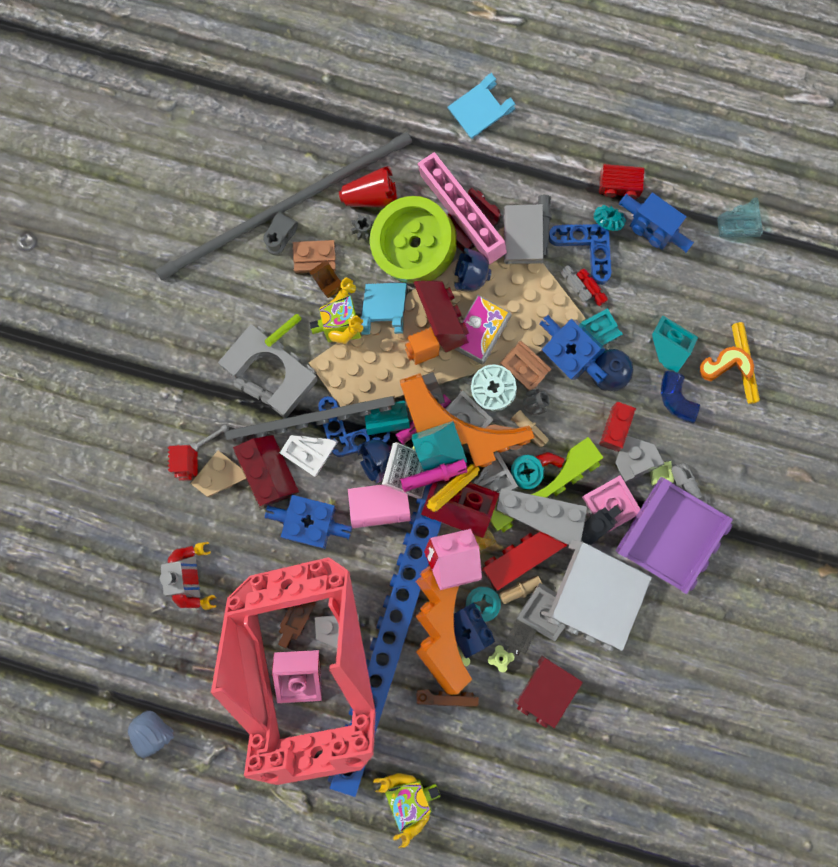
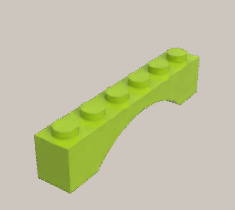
[489,437,603,533]

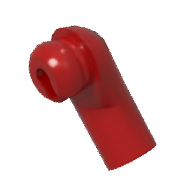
[536,452,565,468]

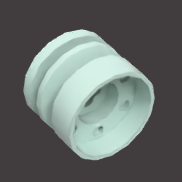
[471,364,517,412]

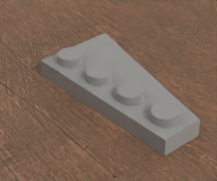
[496,488,587,545]

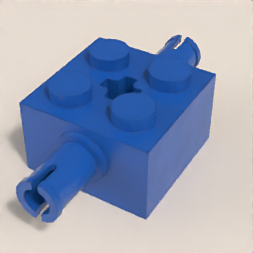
[619,192,694,253]
[539,315,608,384]
[264,495,352,550]

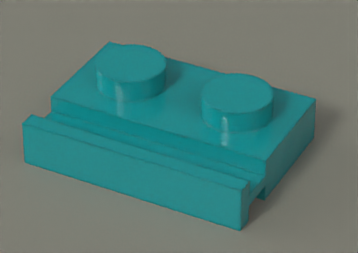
[580,308,623,346]
[364,401,410,435]

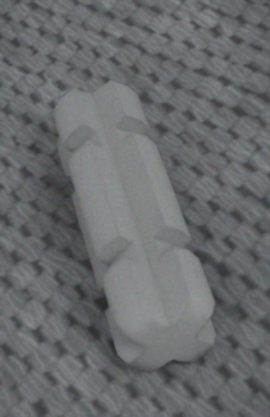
[560,266,592,303]
[234,376,273,404]

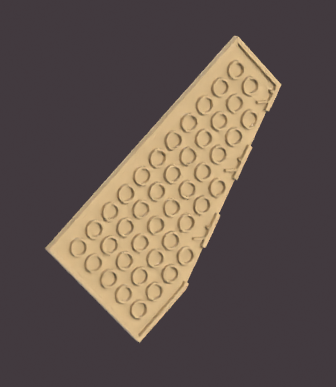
[309,227,586,407]

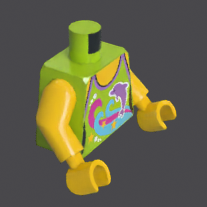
[310,277,364,344]
[373,773,441,849]

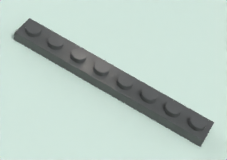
[224,395,396,442]

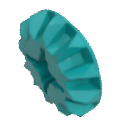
[593,205,626,231]
[511,455,544,489]
[466,587,501,622]

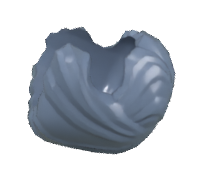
[128,711,174,758]

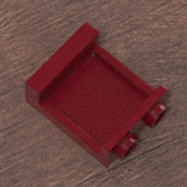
[448,188,501,254]
[514,656,583,728]

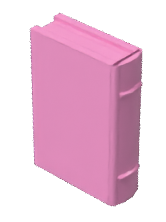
[348,485,411,529]

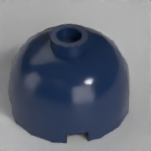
[454,248,491,292]
[591,349,634,392]
[357,439,392,484]

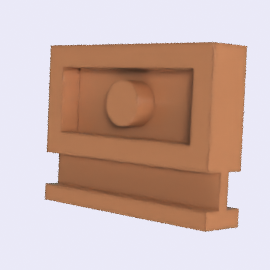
[293,240,336,273]
[499,341,552,391]

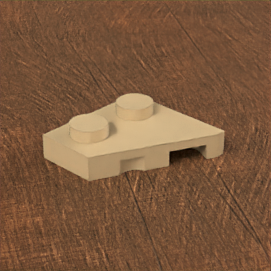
[190,450,246,497]

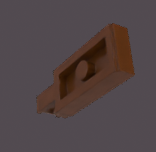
[278,601,317,649]
[417,689,479,707]

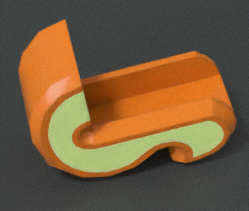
[700,346,754,382]

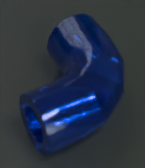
[660,371,700,424]

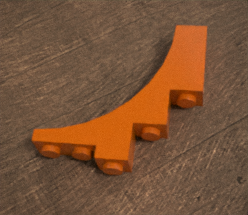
[400,373,534,467]
[416,566,472,694]

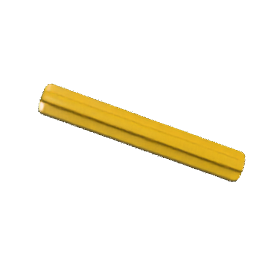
[732,322,760,404]
[427,464,480,512]

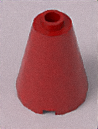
[339,166,397,208]

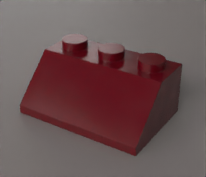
[413,281,470,353]
[233,435,300,510]
[421,476,500,538]

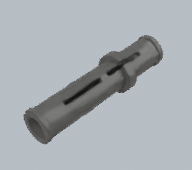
[538,195,552,258]

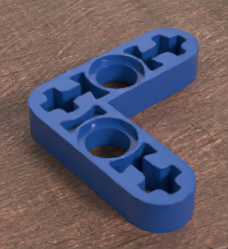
[549,224,611,285]
[318,396,390,457]

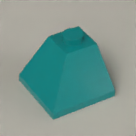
[652,315,698,373]
[412,421,467,472]

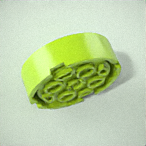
[370,196,457,284]

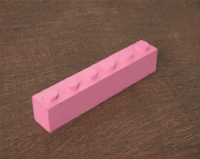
[417,152,507,265]

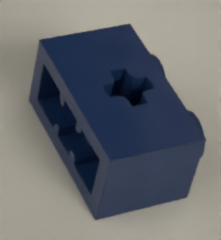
[454,603,496,658]

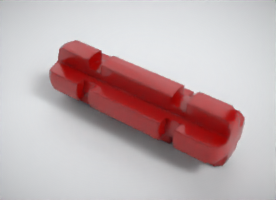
[576,269,608,306]

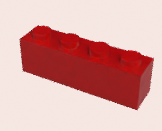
[482,532,567,591]

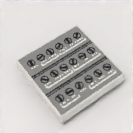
[382,443,425,499]

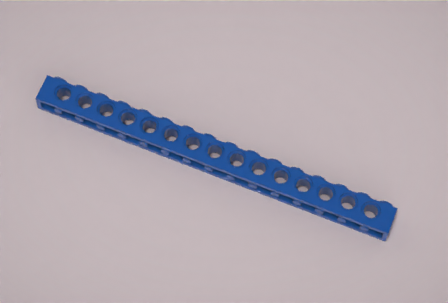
[327,483,442,797]

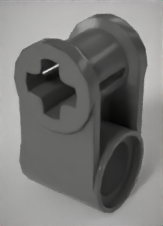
[263,212,298,255]

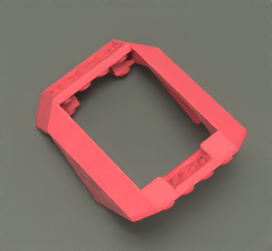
[211,557,376,785]

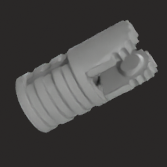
[671,463,703,498]

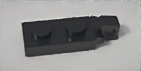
[581,504,623,546]

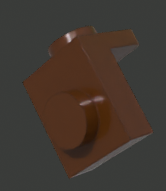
[309,260,342,298]

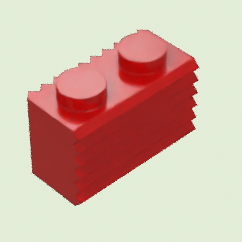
[599,164,645,199]
[599,402,636,452]
[168,445,198,481]

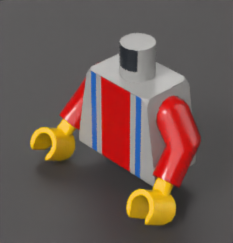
[160,542,217,610]

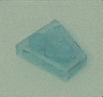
[717,198,763,237]

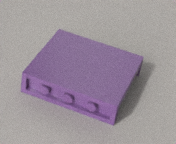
[615,476,733,594]

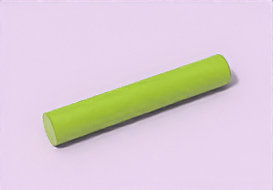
[265,314,301,347]

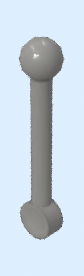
[190,425,230,451]

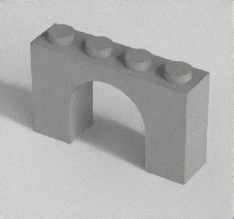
[218,324,318,418]

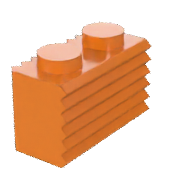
[405,327,440,365]

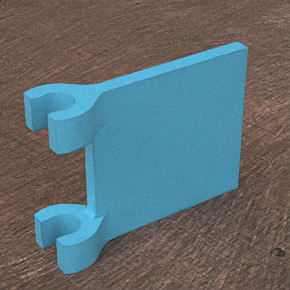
[448,73,515,139]
[361,283,407,335]

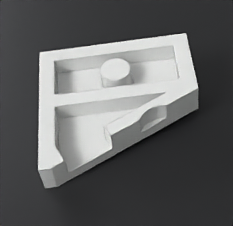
[280,435,338,477]

